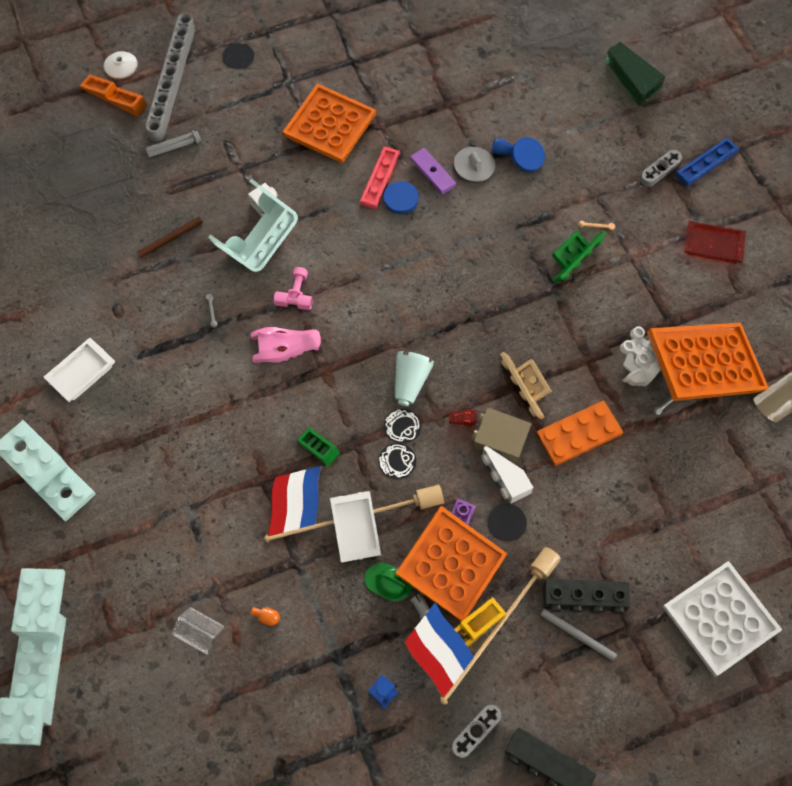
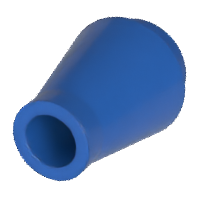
[491,138,513,156]

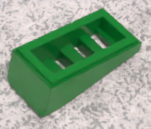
[296,427,340,467]

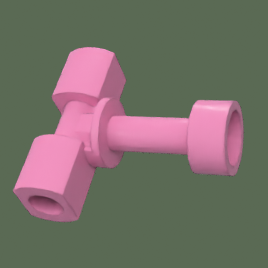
[274,267,313,310]

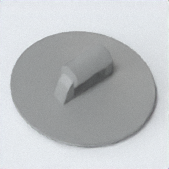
[454,147,495,182]

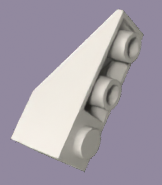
[481,446,534,504]

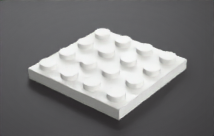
[663,561,782,677]

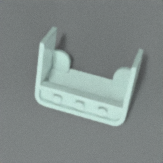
[208,178,298,272]

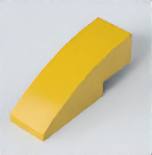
[455,597,506,647]

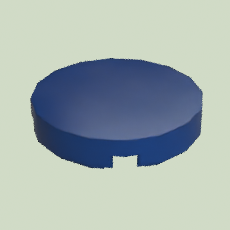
[511,137,545,172]
[383,181,419,214]

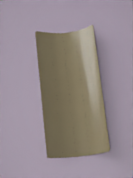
[753,371,792,423]

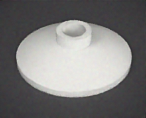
[104,51,138,79]

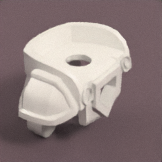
[620,327,661,386]

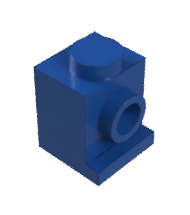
[368,675,398,709]

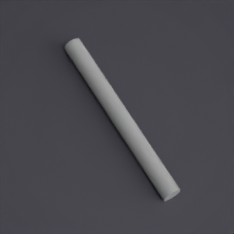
[540,608,617,661]

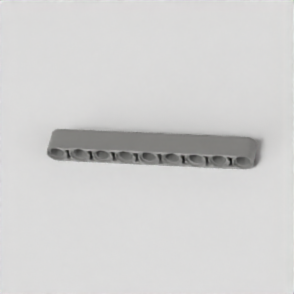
[146,13,195,142]

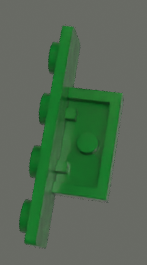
[551,231,607,283]

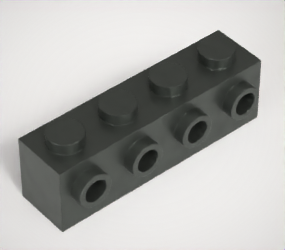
[543,579,630,614]

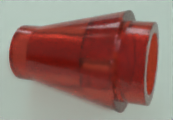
[449,408,477,428]

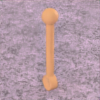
[578,221,615,231]

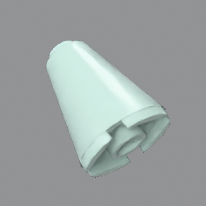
[395,351,434,406]

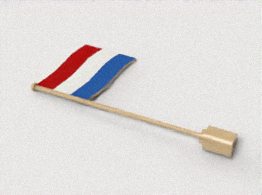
[264,466,444,543]
[405,547,561,704]

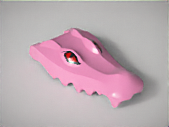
[251,327,321,363]

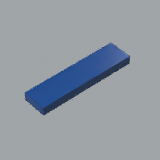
[675,138,739,187]

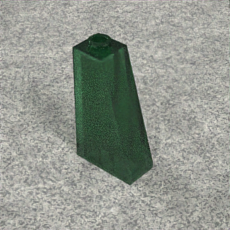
[606,42,666,106]

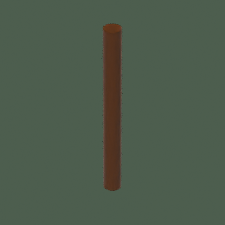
[137,217,203,258]

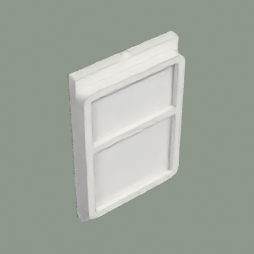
[44,338,115,402]
[330,491,381,563]

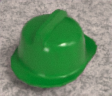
[364,562,412,602]

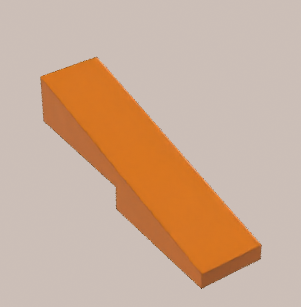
[80,74,147,117]

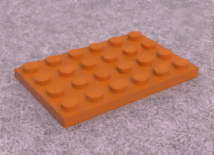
[647,323,769,401]

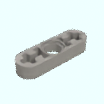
[640,150,682,187]
[452,705,501,758]

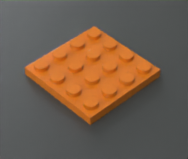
[282,84,376,163]
[395,506,507,622]

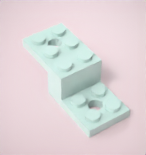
[0,420,96,522]

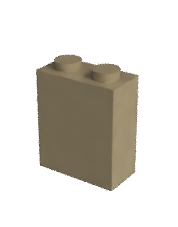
[471,407,532,464]

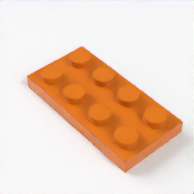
[536,400,623,467]

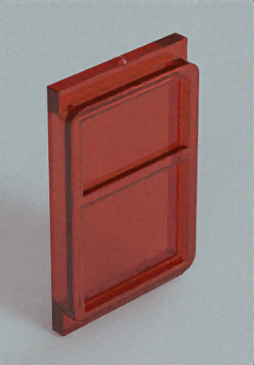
[684,221,746,264]

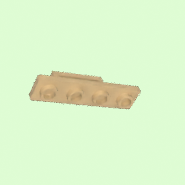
[500,352,552,419]

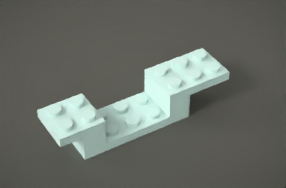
[0,568,66,745]

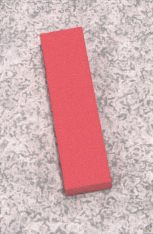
[360,147,400,210]

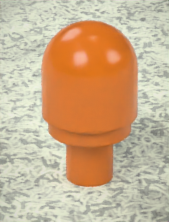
[250,607,280,626]

